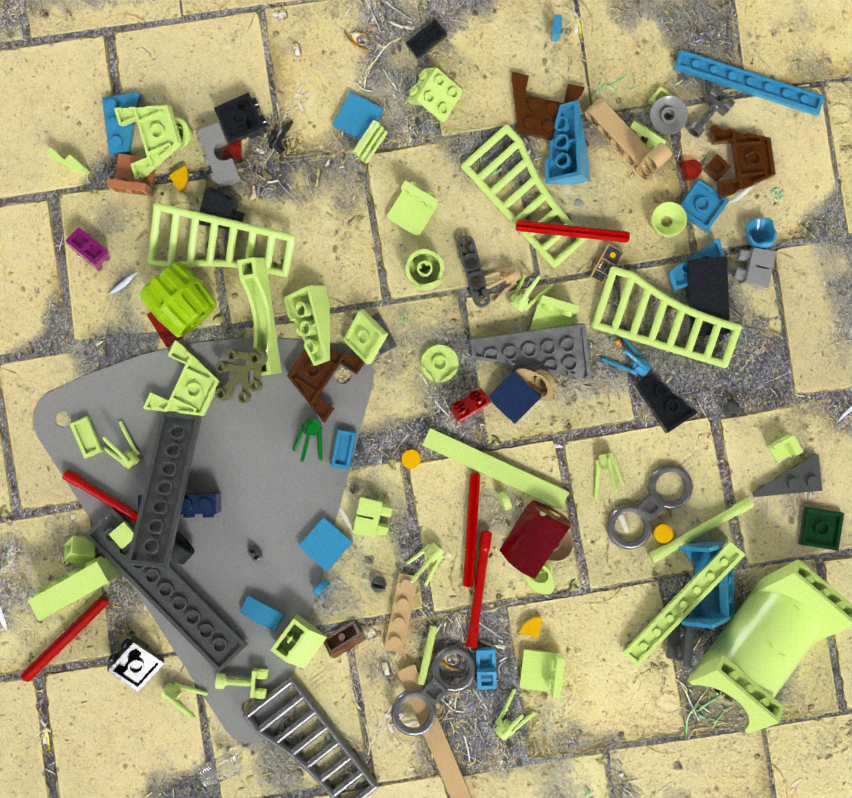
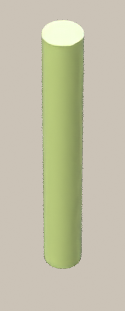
[417,625,437,685]

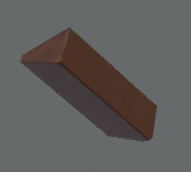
[323,619,366,658]

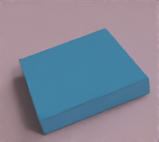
[332,92,384,141]
[679,178,729,232]
[299,517,353,571]

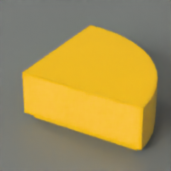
[169,165,189,193]
[519,617,542,637]

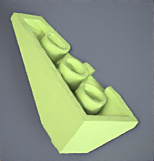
[283,285,330,366]

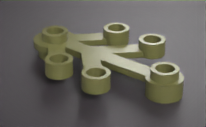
[215,348,268,403]

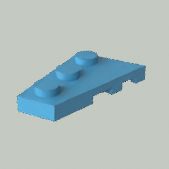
[102,92,142,155]
[667,238,729,291]

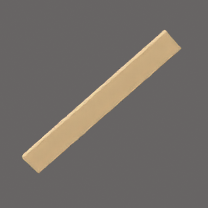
[397,663,472,798]

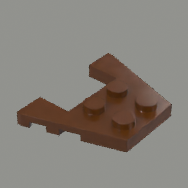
[511,72,585,140]
[709,125,776,200]
[287,349,365,423]

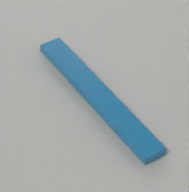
[673,49,825,116]

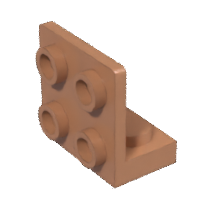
[107,154,156,197]

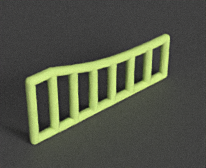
[461,124,586,268]
[148,202,295,278]
[592,266,742,368]

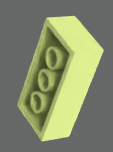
[28,556,121,621]

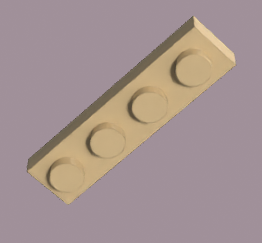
[384,572,418,653]

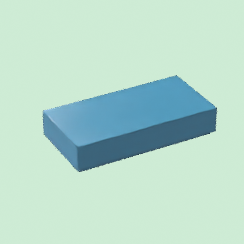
[330,429,357,470]

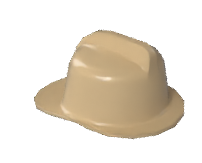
[516,368,557,401]

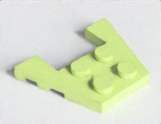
[114,105,182,180]
[143,340,221,416]

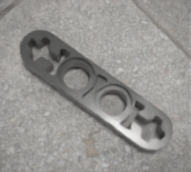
[458,235,490,308]

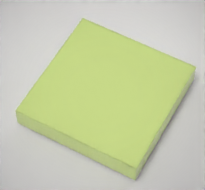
[343,310,388,364]

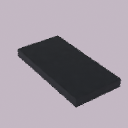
[687,256,730,336]

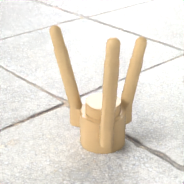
[471,266,521,302]

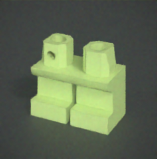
[353,496,393,537]

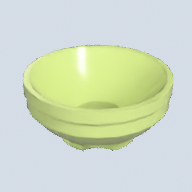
[651,202,687,237]

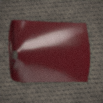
[500,500,571,579]

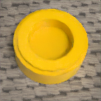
[402,450,421,469]
[653,523,673,543]

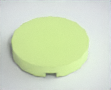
[421,345,459,382]

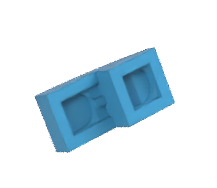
[240,595,285,631]
[476,646,497,690]

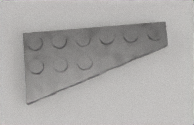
[470,323,592,380]

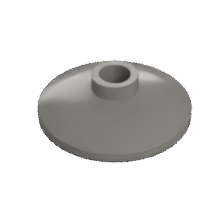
[650,96,688,135]

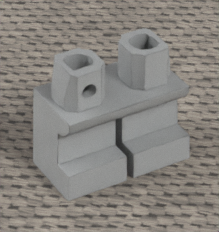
[732,248,777,290]

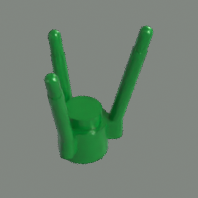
[293,418,323,462]

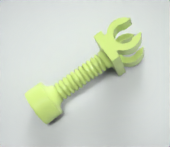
[215,668,268,699]

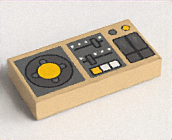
[589,243,625,286]

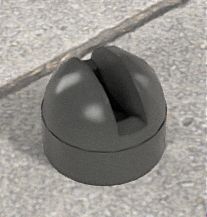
[724,401,740,416]
[371,577,387,593]

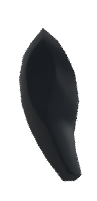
[269,120,293,155]

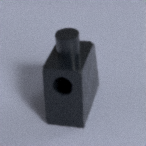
[199,187,246,229]

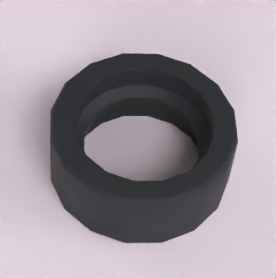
[171,532,195,564]

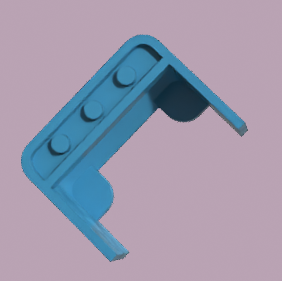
[679,542,735,629]

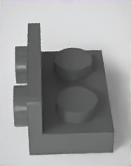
[666,622,695,666]

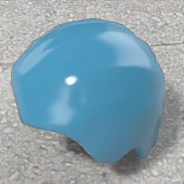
[746,218,777,249]

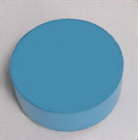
[312,579,331,597]

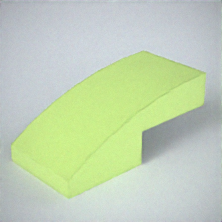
[45,147,90,175]

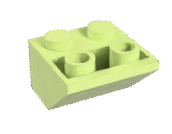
[270,614,328,668]

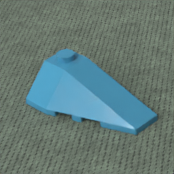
[545,100,590,185]

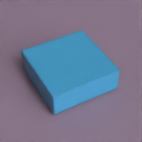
[551,14,562,42]

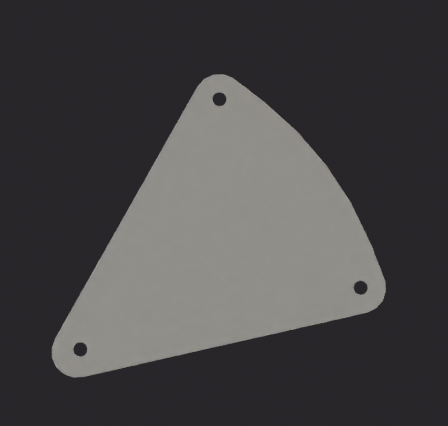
[33,338,374,743]

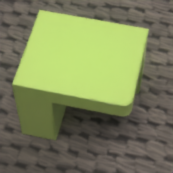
[767,435,803,462]
[64,536,95,565]

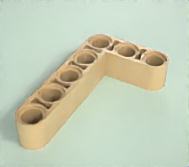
[584,98,672,180]

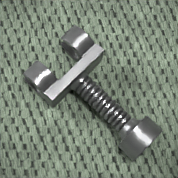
[687,86,736,138]

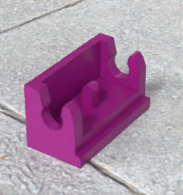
[65,227,110,271]

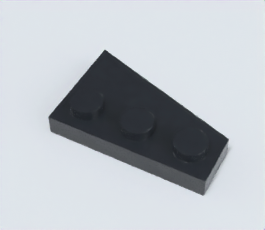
[635,374,698,433]

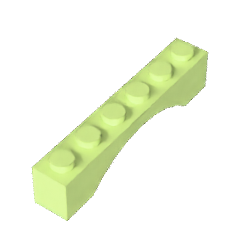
[237,257,282,376]

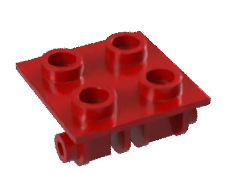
[449,389,492,422]

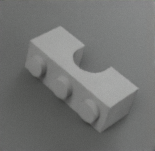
[197,122,242,189]

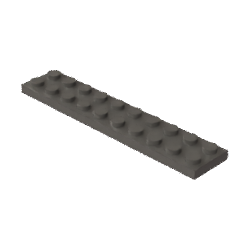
[85,508,248,673]

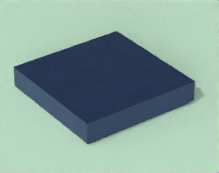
[488,370,542,424]

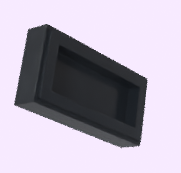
[406,19,447,60]

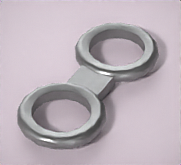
[606,464,693,550]
[391,645,476,736]

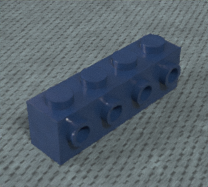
[138,492,221,518]

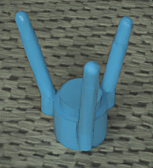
[601,337,652,377]

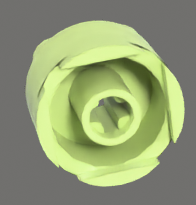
[405,249,444,291]

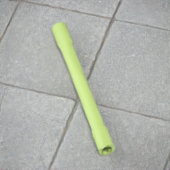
[648,497,754,563]

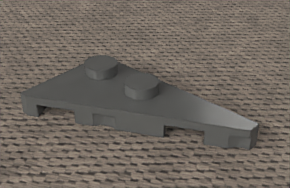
[753,454,822,497]

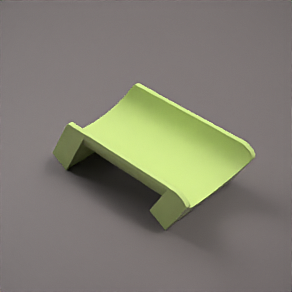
[688,559,852,733]

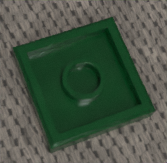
[798,506,844,551]

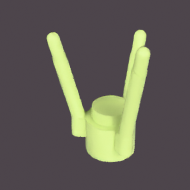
[510,274,554,313]
[102,421,141,470]
[594,453,624,499]
[406,542,445,586]
[161,681,208,719]
[494,688,536,740]

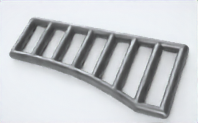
[243,676,379,798]

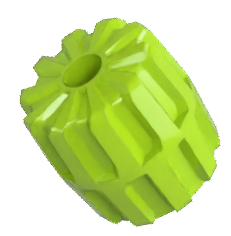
[140,262,217,337]

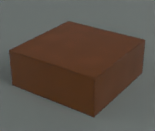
[702,154,731,182]

